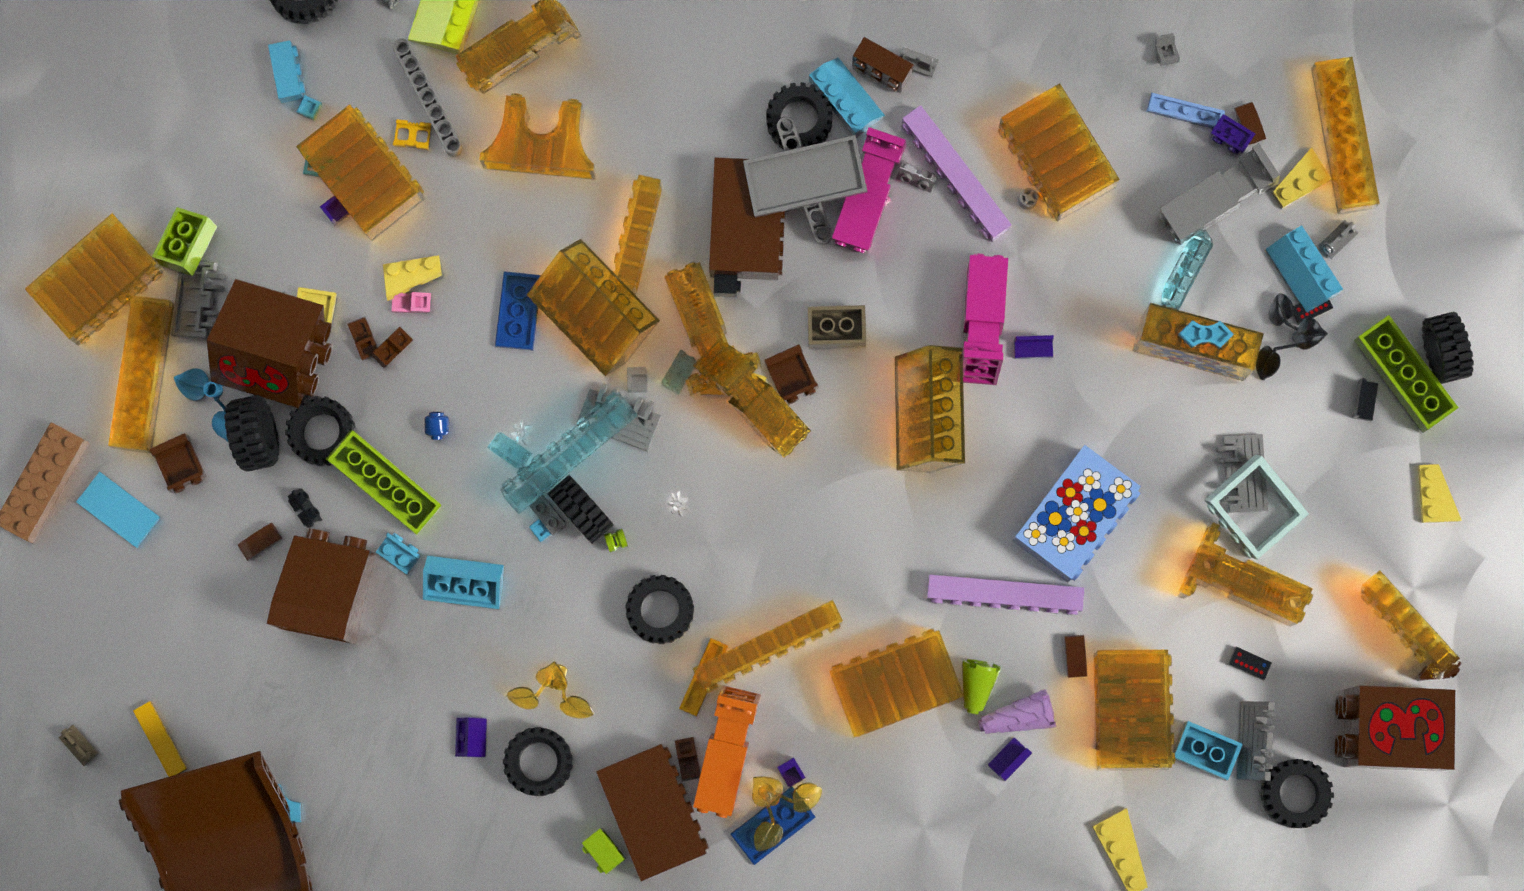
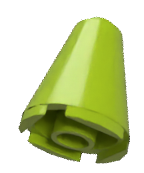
[962,659,1001,714]

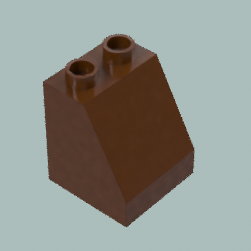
[267,528,375,645]

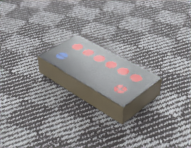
[1293,300,1333,325]
[1228,647,1272,681]

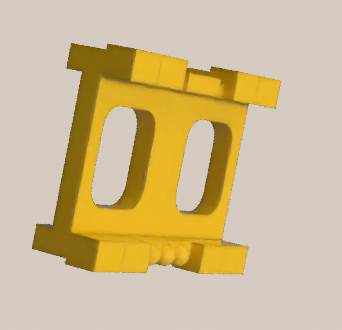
[393,119,432,150]

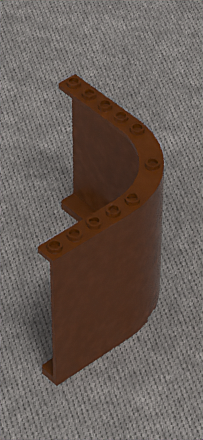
[119,751,313,891]

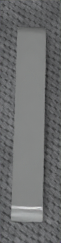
[393,38,462,157]
[777,116,831,243]

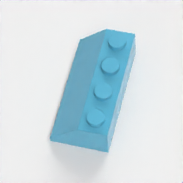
[809,57,885,138]
[1266,225,1343,313]
[423,556,504,609]

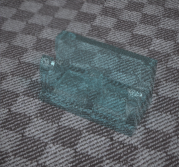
[661,349,698,395]
[487,432,532,471]

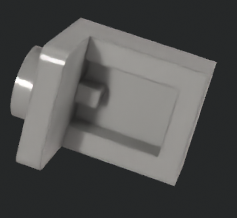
[1155,33,1180,66]

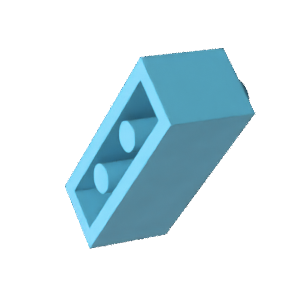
[268,40,306,103]

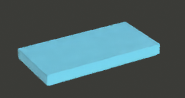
[76,472,161,548]

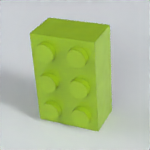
[152,207,217,276]

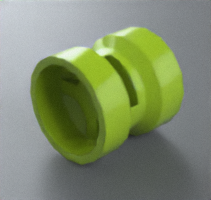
[604,528,628,552]

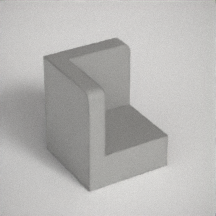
[627,367,648,393]

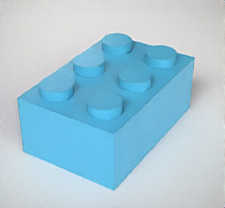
[1171,721,1243,781]

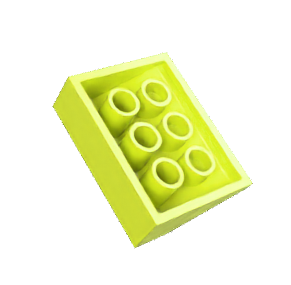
[408,0,479,56]

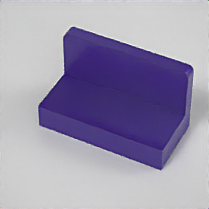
[1014,335,1054,359]
[455,717,487,757]
[988,738,1032,781]

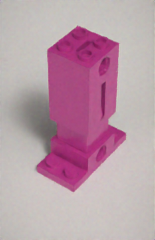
[832,127,907,254]
[959,253,1008,385]

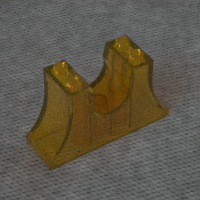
[479,93,597,180]

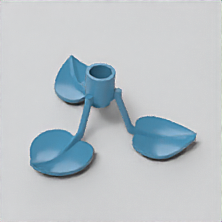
[174,368,228,442]

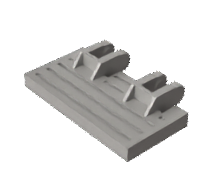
[171,261,226,338]
[576,383,661,452]
[1216,434,1268,513]
[1237,701,1276,781]

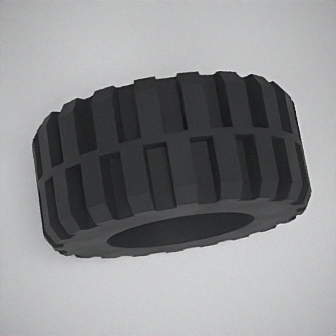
[270,0,338,24]
[224,395,279,472]

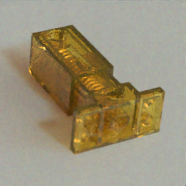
[455,0,582,94]
[664,262,761,396]
[693,339,811,458]
[1177,522,1313,627]

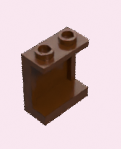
[764,344,818,405]
[150,433,207,494]

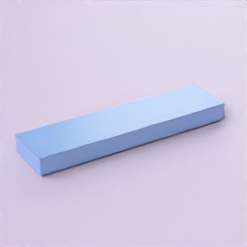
[1146,93,1225,129]

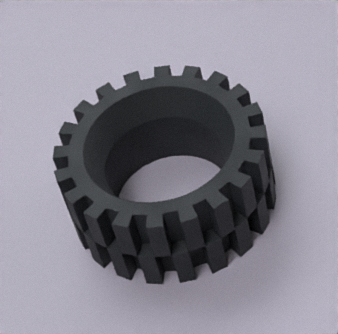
[766,82,833,149]
[1422,312,1474,384]
[285,396,356,466]
[547,475,614,544]
[625,575,694,644]
[503,727,573,796]
[1260,759,1334,828]

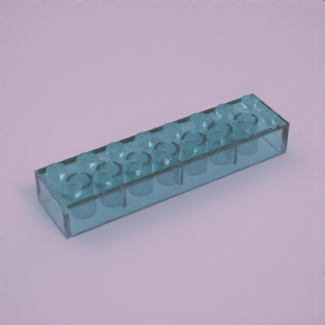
[500,391,638,514]

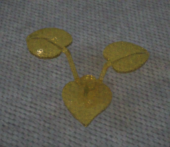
[506,661,594,719]
[752,776,822,851]

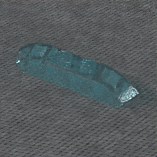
[1160,229,1213,314]

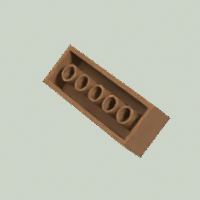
[0,422,89,543]

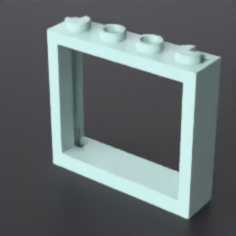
[1204,454,1309,560]

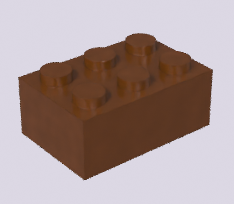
[852,37,914,93]

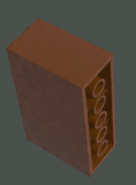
[709,157,785,280]
[596,744,709,881]

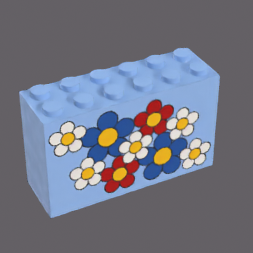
[1013,445,1141,582]

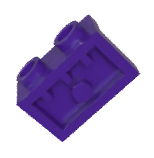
[1210,114,1255,155]

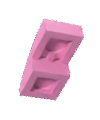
[392,292,431,313]

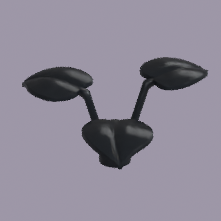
[1256,293,1328,380]

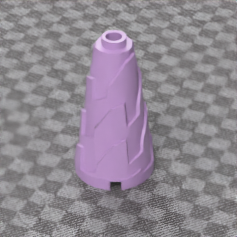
[978,689,1057,734]

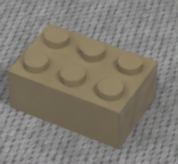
[808,305,866,348]

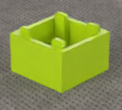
[582,828,626,874]

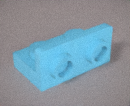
[376,532,421,575]

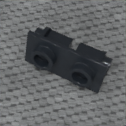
[287,489,322,528]

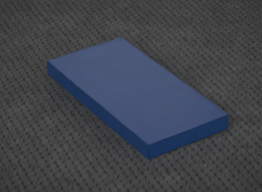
[495,271,542,351]
[731,786,815,865]

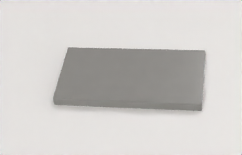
[743,135,868,218]

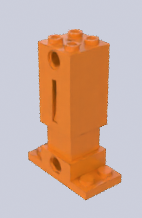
[693,685,761,818]

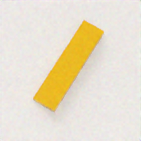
[679,638,728,717]
[133,701,188,777]

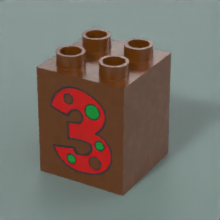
[207,279,332,408]
[1334,686,1456,771]

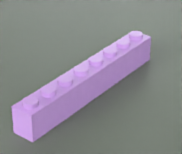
[901,105,1012,242]
[927,575,1084,615]

